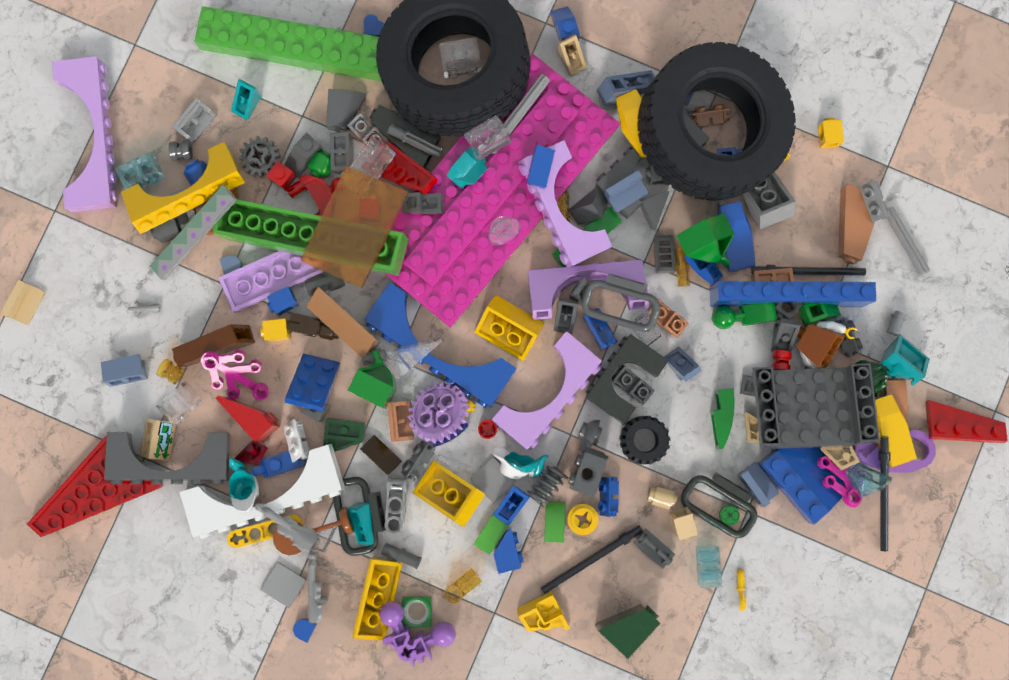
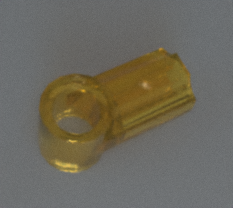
[445,568,482,603]

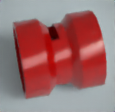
[771,350,792,370]
[478,420,497,439]

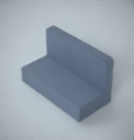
[604,170,648,213]
[738,462,779,507]

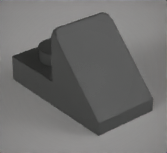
[771,318,801,352]

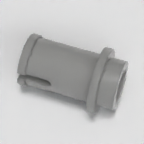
[887,311,907,336]
[362,348,386,365]

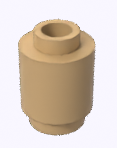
[647,486,677,510]

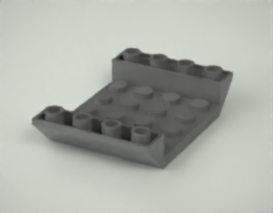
[752,363,880,449]

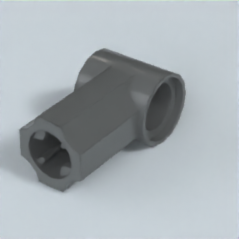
[304,267,345,297]

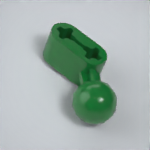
[711,303,777,330]

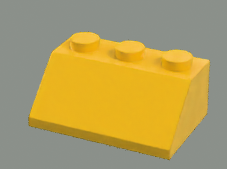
[474,295,545,361]

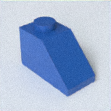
[550,6,580,42]

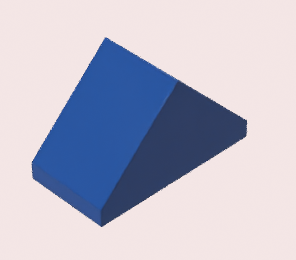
[493,485,530,526]

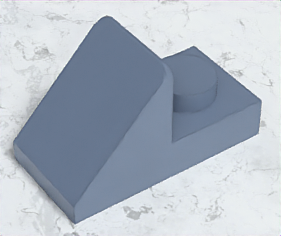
[665,346,702,382]

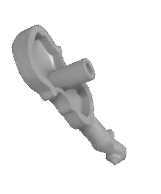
[255,503,317,551]
[307,552,328,623]

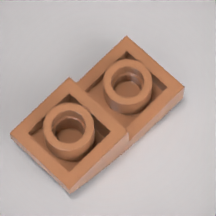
[645,299,689,338]
[885,379,908,420]

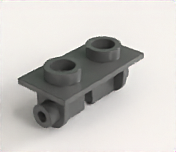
[835,317,863,358]
[401,440,435,481]
[634,529,675,569]

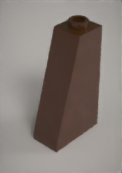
[172,324,255,367]

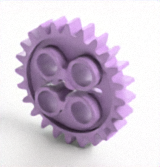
[408,381,470,443]

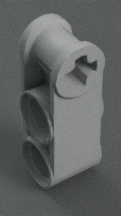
[385,476,408,534]

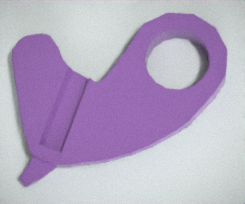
[854,430,936,473]

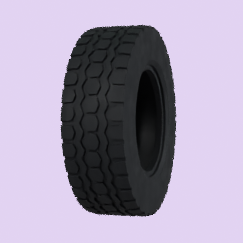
[376,0,531,137]
[637,42,796,201]

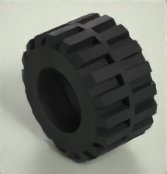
[619,416,671,465]

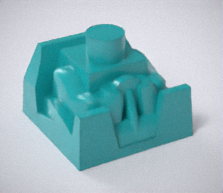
[880,334,930,386]

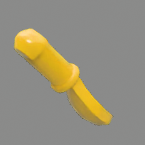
[736,569,747,611]

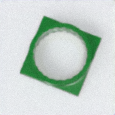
[402,597,432,628]

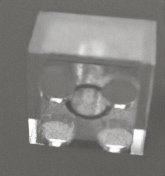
[439,37,481,79]

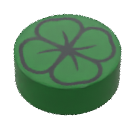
[719,505,740,525]

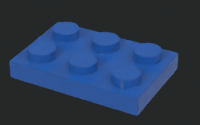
[285,353,340,412]

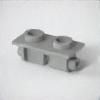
[860,180,890,223]

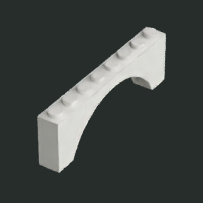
[180,444,345,539]

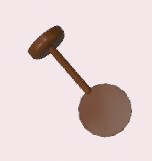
[273,507,354,555]

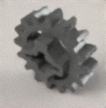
[238,136,281,178]

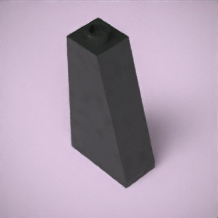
[370,105,441,169]

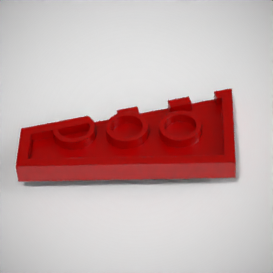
[364,141,438,195]
[925,400,1008,444]

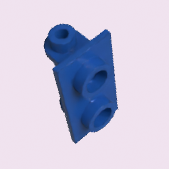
[598,477,619,517]

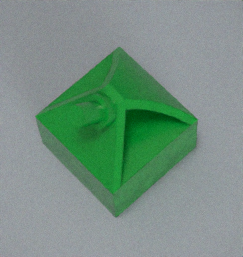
[676,213,735,267]
[347,350,397,409]

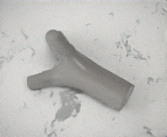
[128,301,160,319]

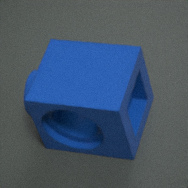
[267,286,299,316]

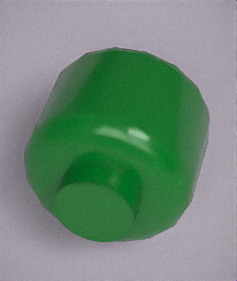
[307,150,332,179]

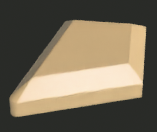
[744,412,760,444]
[821,446,860,471]

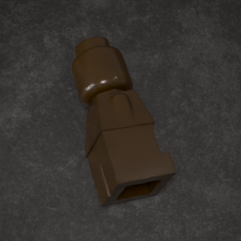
[287,312,339,340]

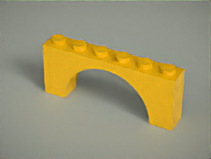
[121,141,245,234]

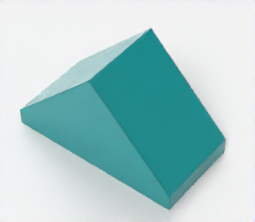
[231,79,262,120]

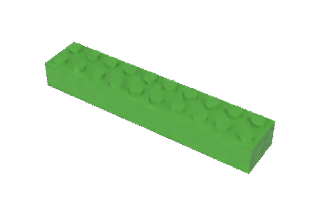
[194,6,382,82]
[213,200,409,276]

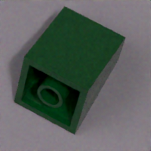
[595,604,661,659]

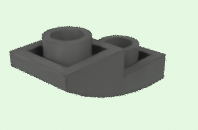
[612,365,655,405]

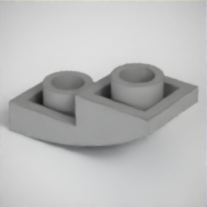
[346,112,388,153]

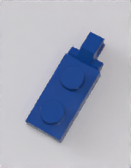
[251,451,307,478]

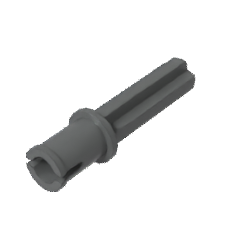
[387,122,442,158]

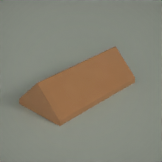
[306,287,380,358]

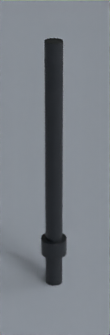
[751,265,866,276]
[878,436,891,552]
[540,525,643,594]

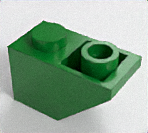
[798,303,841,327]

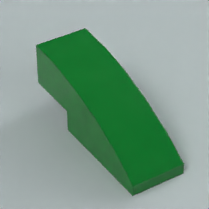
[710,388,735,449]

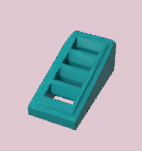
[347,502,374,545]

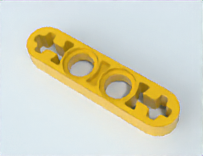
[227,514,303,548]

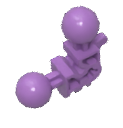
[379,601,456,667]

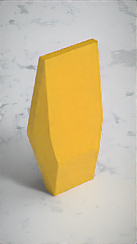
[616,89,646,158]
[875,394,917,467]

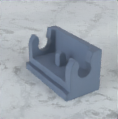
[101,354,148,387]

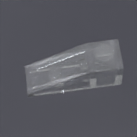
[383,337,444,380]

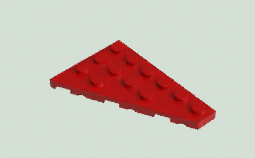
[26,435,164,537]

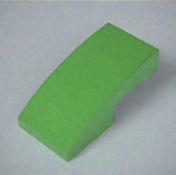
[544,502,565,543]
[473,510,508,555]

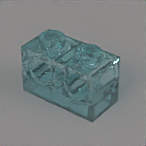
[115,152,164,189]
[695,545,722,588]

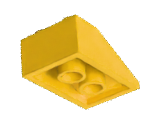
[412,461,485,527]

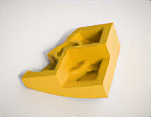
[517,591,570,631]

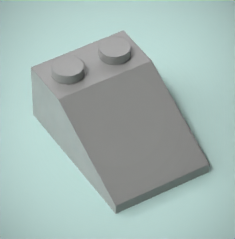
[742,172,795,230]

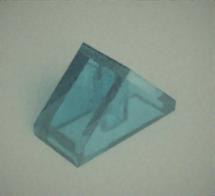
[846,463,892,498]

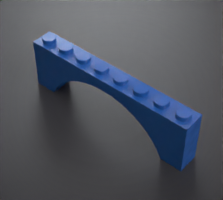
[710,281,876,308]
[364,282,517,408]

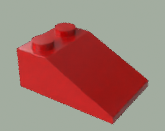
[215,396,280,442]

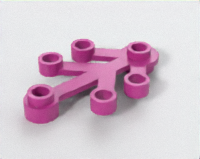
[201,349,269,400]
[817,456,869,508]

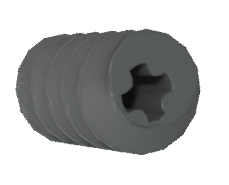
[527,465,569,507]

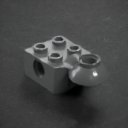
[568,420,608,497]

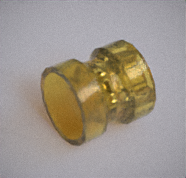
[157,359,184,385]

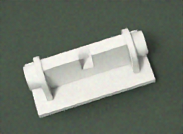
[283,419,309,462]

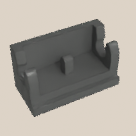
[330,132,354,175]

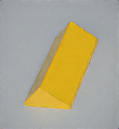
[352,556,402,640]

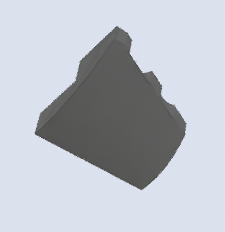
[326,89,366,131]

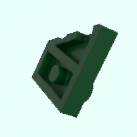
[323,418,365,452]

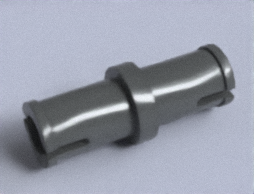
[381,543,422,569]

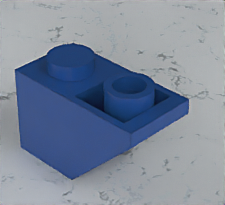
[493,528,524,574]

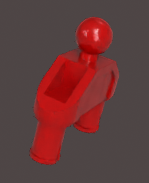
[285,174,346,219]

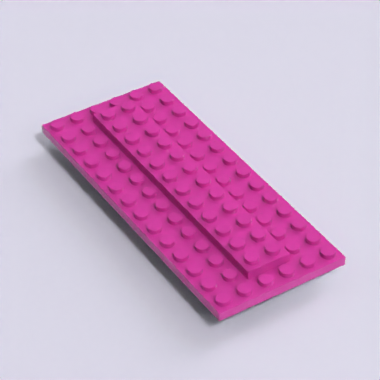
[384,53,621,328]

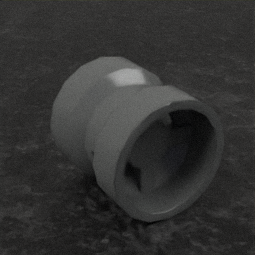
[169,140,193,161]

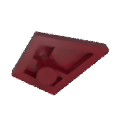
[234,440,268,465]

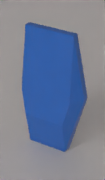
[718,201,756,272]

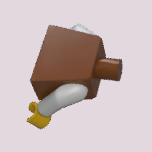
[797,321,857,369]

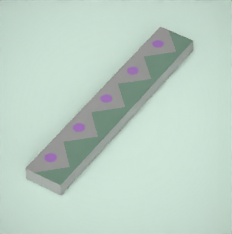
[150,185,238,280]

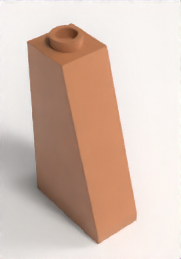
[838,184,883,264]

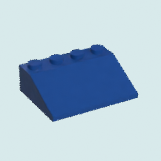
[758,447,845,525]

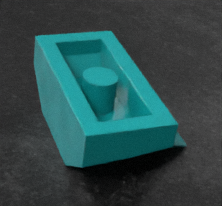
[447,146,487,189]

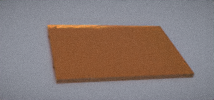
[300,166,409,289]

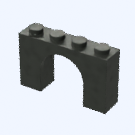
[585,334,669,424]

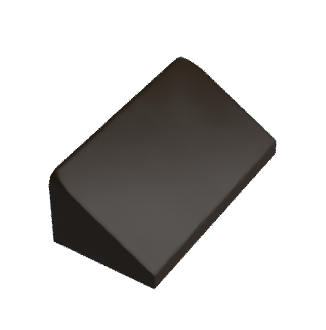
[360,435,402,476]

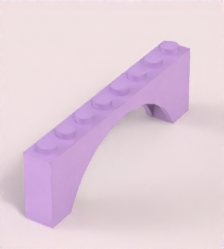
[52,56,118,212]

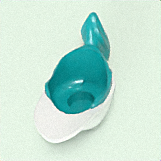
[491,447,548,479]
[229,457,259,512]

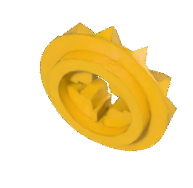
[567,504,598,535]

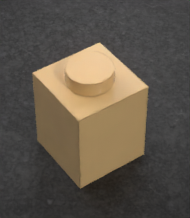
[669,507,698,541]

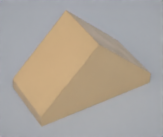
[557,34,587,76]

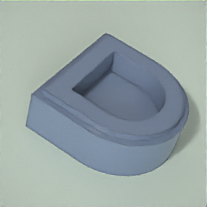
[220,255,242,275]

